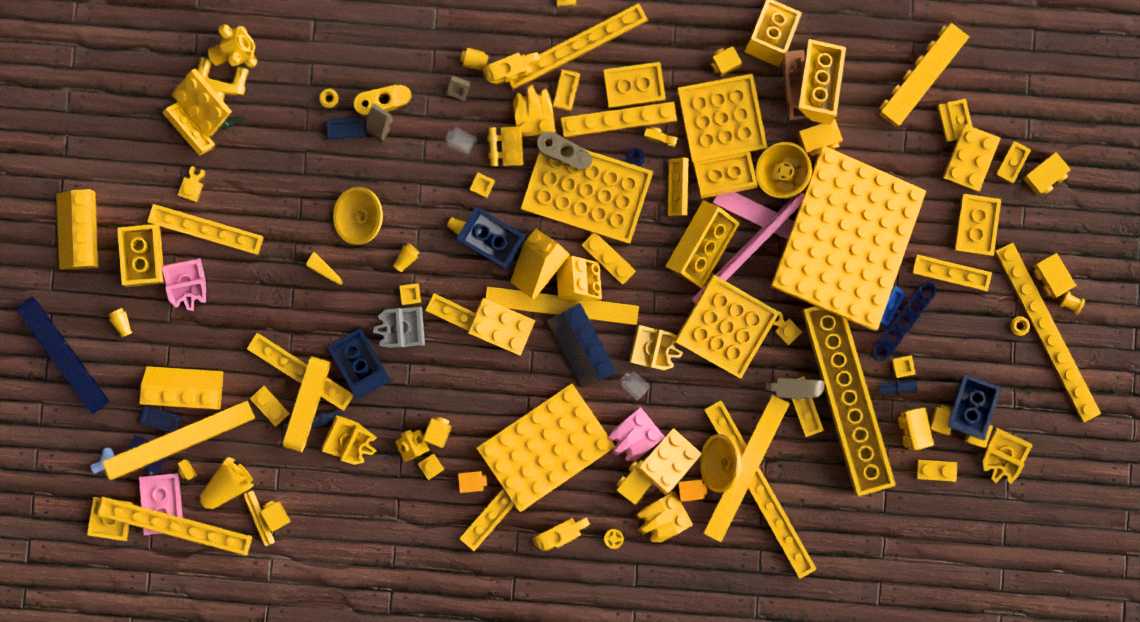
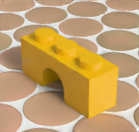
[929,405,993,448]

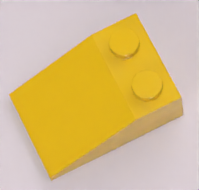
[744,0,802,67]
[510,229,570,299]

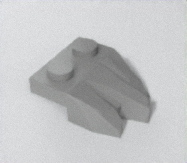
[373,307,425,348]

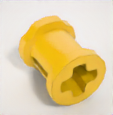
[1060,291,1085,315]

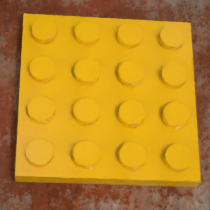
[678,74,767,163]
[675,274,780,379]

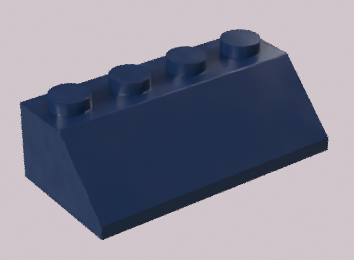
[547,303,616,388]

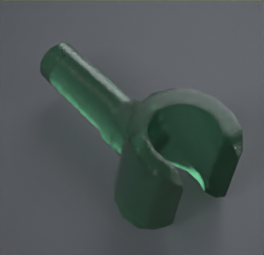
[220,116,246,130]

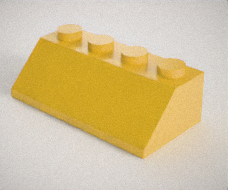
[798,39,846,125]
[56,189,98,270]
[665,200,740,289]
[140,366,224,410]

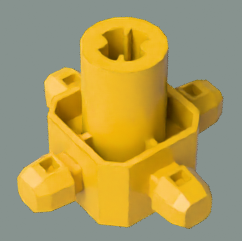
[208,24,257,68]

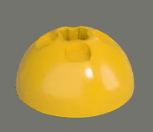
[756,142,812,199]

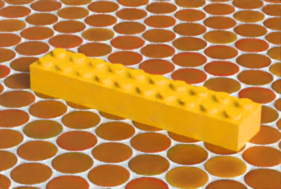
[802,306,896,496]

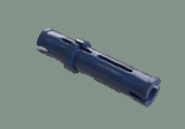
[285,409,344,432]

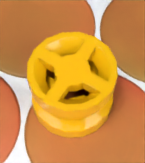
[604,529,623,549]

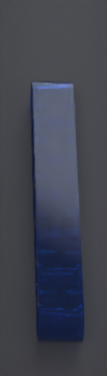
[17,296,109,414]

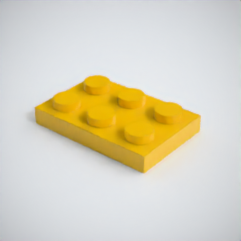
[604,62,666,108]
[171,69,232,137]
[943,124,1001,191]
[693,151,758,198]
[954,194,1001,256]
[467,298,535,356]
[637,428,702,495]

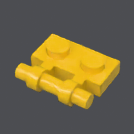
[487,126,523,166]

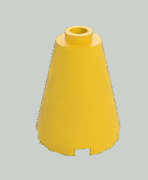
[200,457,254,509]

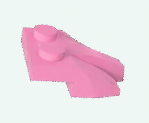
[162,258,206,311]
[607,408,665,461]

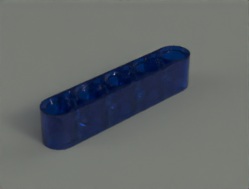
[871,282,936,362]

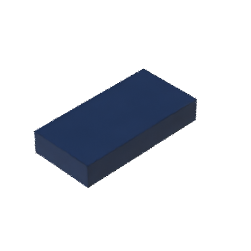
[326,117,366,140]
[139,405,183,433]

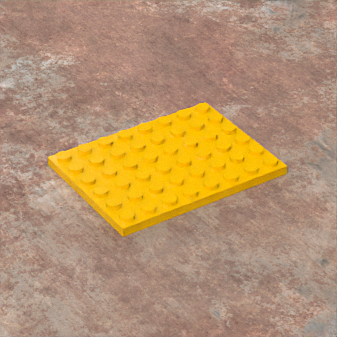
[771,146,926,331]

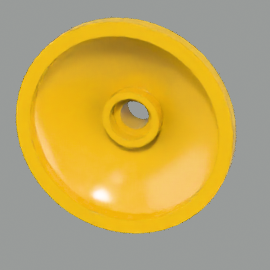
[333,187,383,245]
[700,434,741,492]

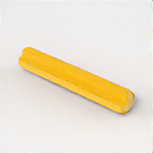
[243,491,274,546]

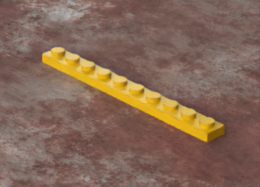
[995,243,1101,423]
[704,401,817,579]

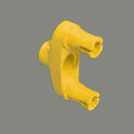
[197,58,249,100]

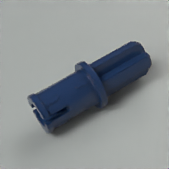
[878,380,917,395]

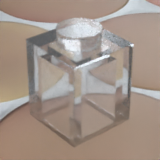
[445,127,476,156]
[620,371,651,401]

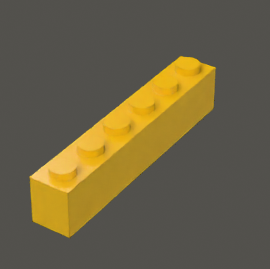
[879,23,969,129]

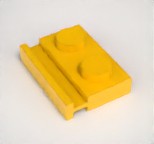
[938,99,972,142]

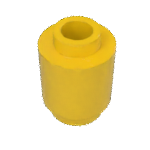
[460,48,489,70]

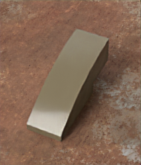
[366,103,393,142]

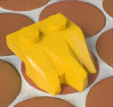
[513,85,556,137]
[629,325,683,370]
[321,415,377,465]
[983,428,1033,484]
[636,491,693,543]

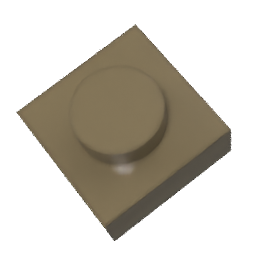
[447,76,471,101]

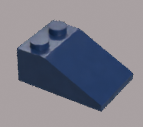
[456,207,527,271]
[328,328,391,400]
[947,374,1002,441]

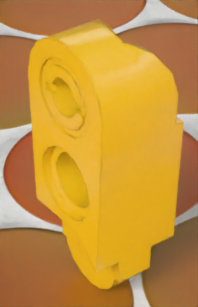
[482,52,541,84]
[354,85,412,117]
[532,518,590,550]

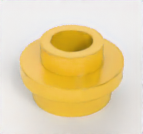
[319,89,339,108]
[1010,317,1030,336]

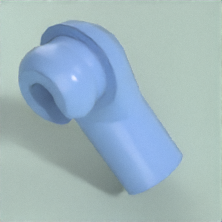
[91,448,114,474]

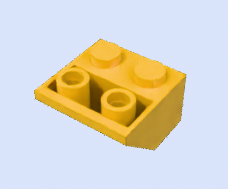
[557,256,602,302]
[898,407,934,450]

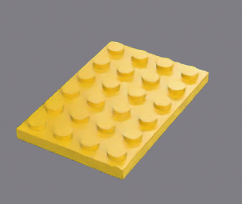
[521,140,653,244]
[476,384,615,512]

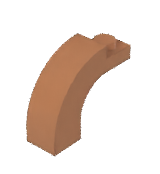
[783,50,808,120]

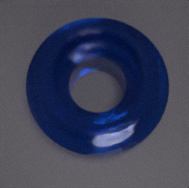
[626,148,645,167]

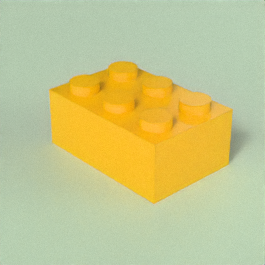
[117,224,165,287]

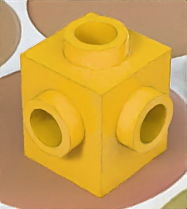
[395,430,430,462]

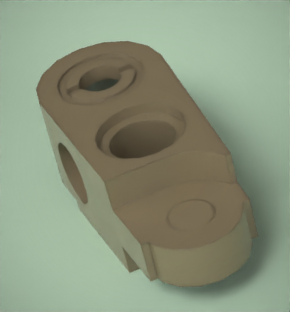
[537,131,592,171]
[765,378,825,399]

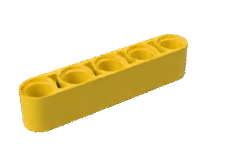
[283,357,331,453]

